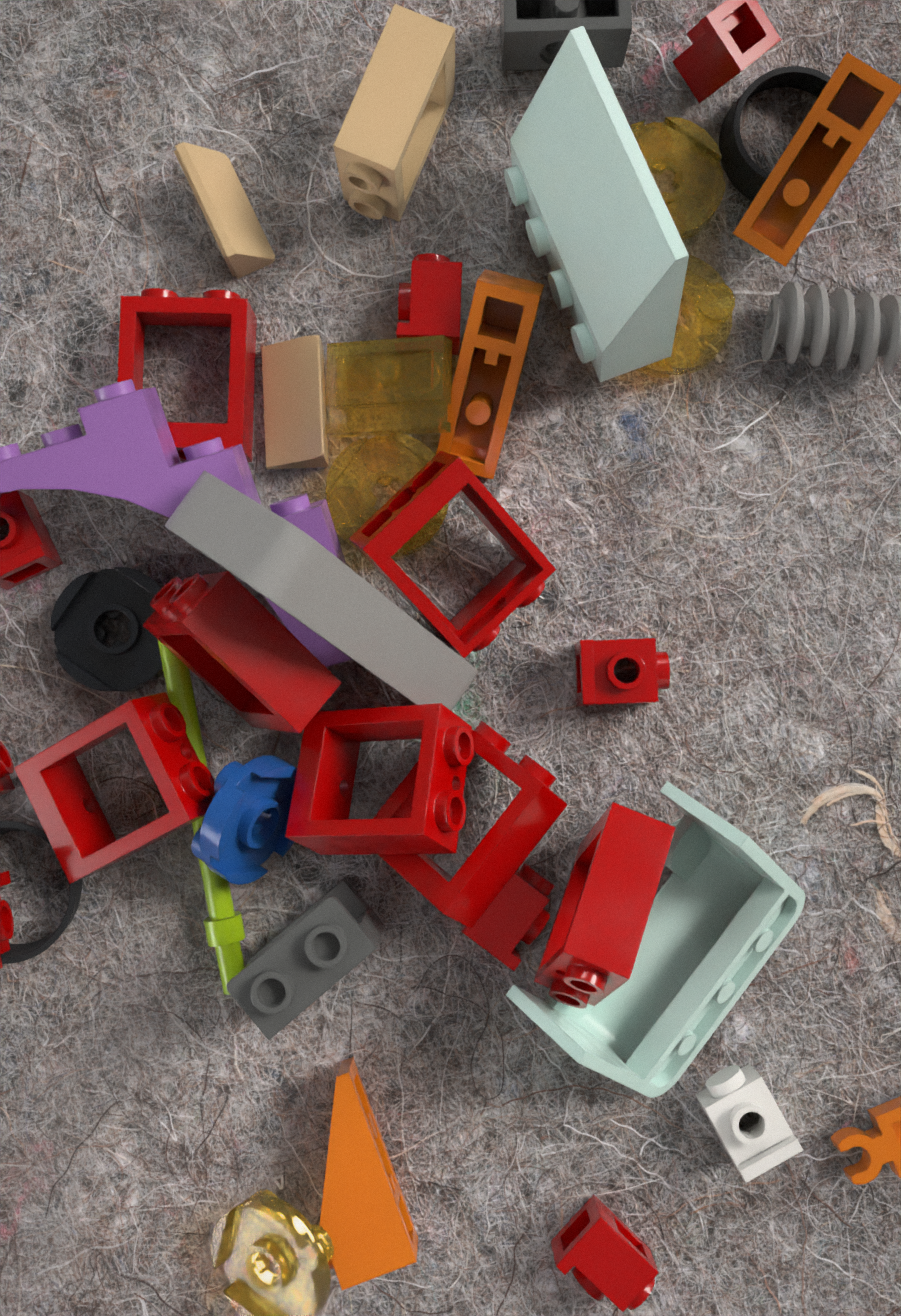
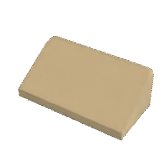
[174,142,275,279]
[261,335,328,470]

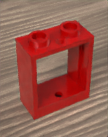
[117,288,257,462]
[349,451,556,659]
[143,571,342,734]
[14,692,215,884]
[285,703,474,855]
[373,721,568,929]
[534,802,676,1008]

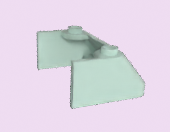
[506,781,805,1098]

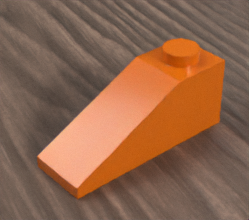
[732,52,901,267]
[436,269,545,479]
[314,1057,418,1290]

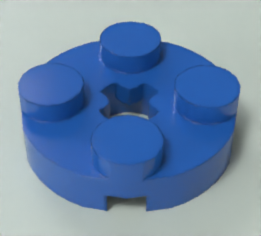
[191,755,297,885]

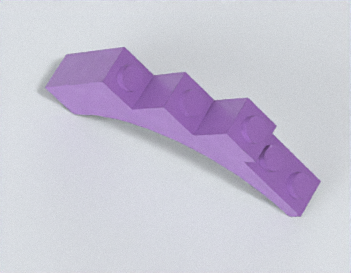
[0,379,352,667]

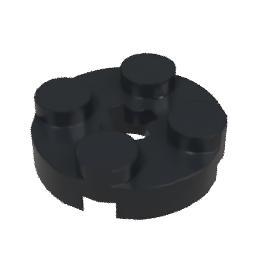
[51,567,164,692]

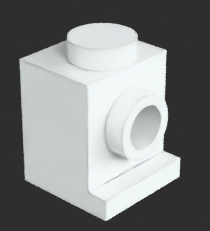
[695,1064,803,1183]

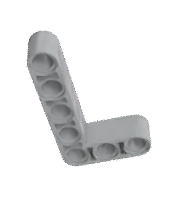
[164,470,479,711]

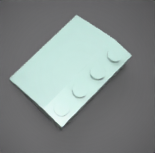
[504,26,689,382]

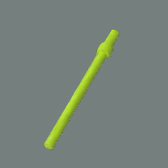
[157,639,246,995]

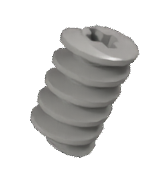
[761,281,901,376]

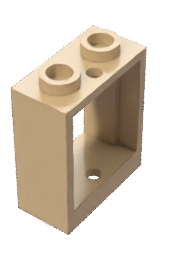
[333,4,455,222]

